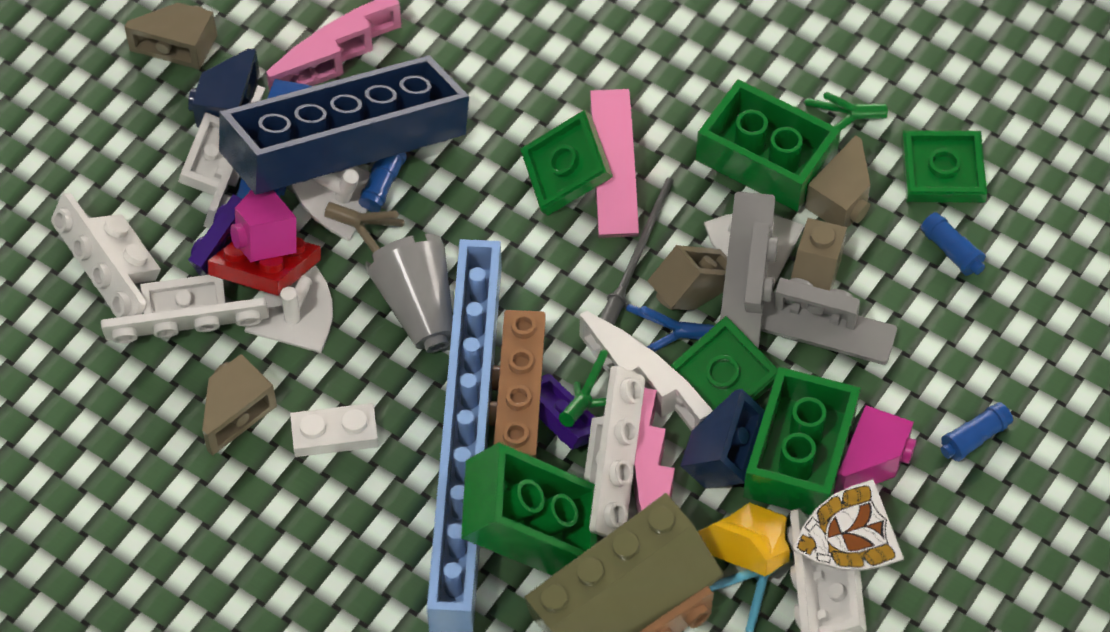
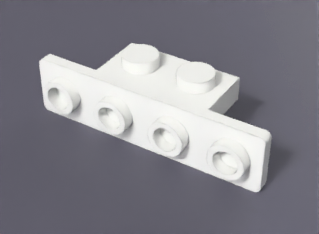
[178,85,265,229]
[51,193,161,317]
[101,275,269,343]
[584,366,645,537]
[787,509,867,632]

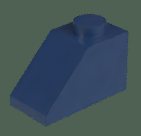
[188,48,260,128]
[680,389,765,489]

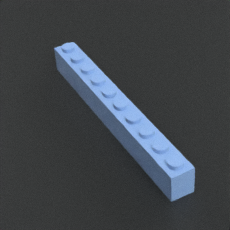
[427,239,502,632]

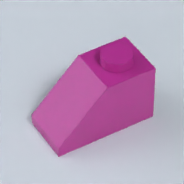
[230,190,296,262]
[834,405,917,494]

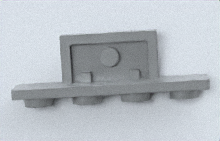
[720,192,778,349]
[761,278,897,365]

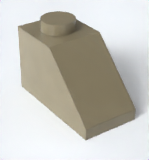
[124,2,217,70]
[805,135,870,228]
[791,218,847,291]
[647,245,727,310]
[202,354,277,456]

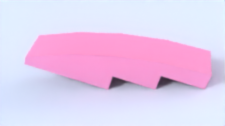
[266,0,402,92]
[590,89,639,238]
[633,388,675,513]

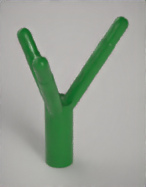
[804,92,888,130]
[559,349,608,427]

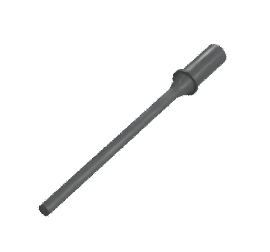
[600,177,673,326]

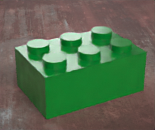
[696,79,841,212]
[743,367,861,515]
[461,442,597,576]

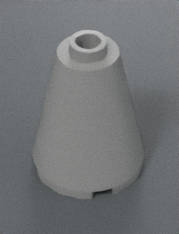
[365,234,453,353]

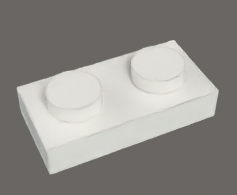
[290,403,379,457]

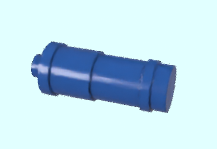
[358,152,406,212]
[920,212,986,276]
[941,402,1013,462]

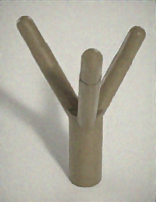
[324,202,405,253]

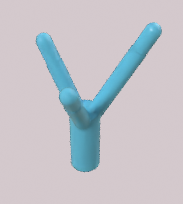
[709,551,792,632]

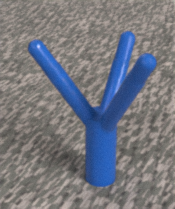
[626,304,715,352]

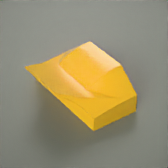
[698,502,790,577]

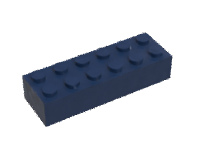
[219,55,469,195]

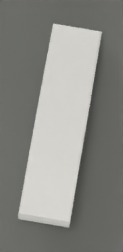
[579,310,713,431]

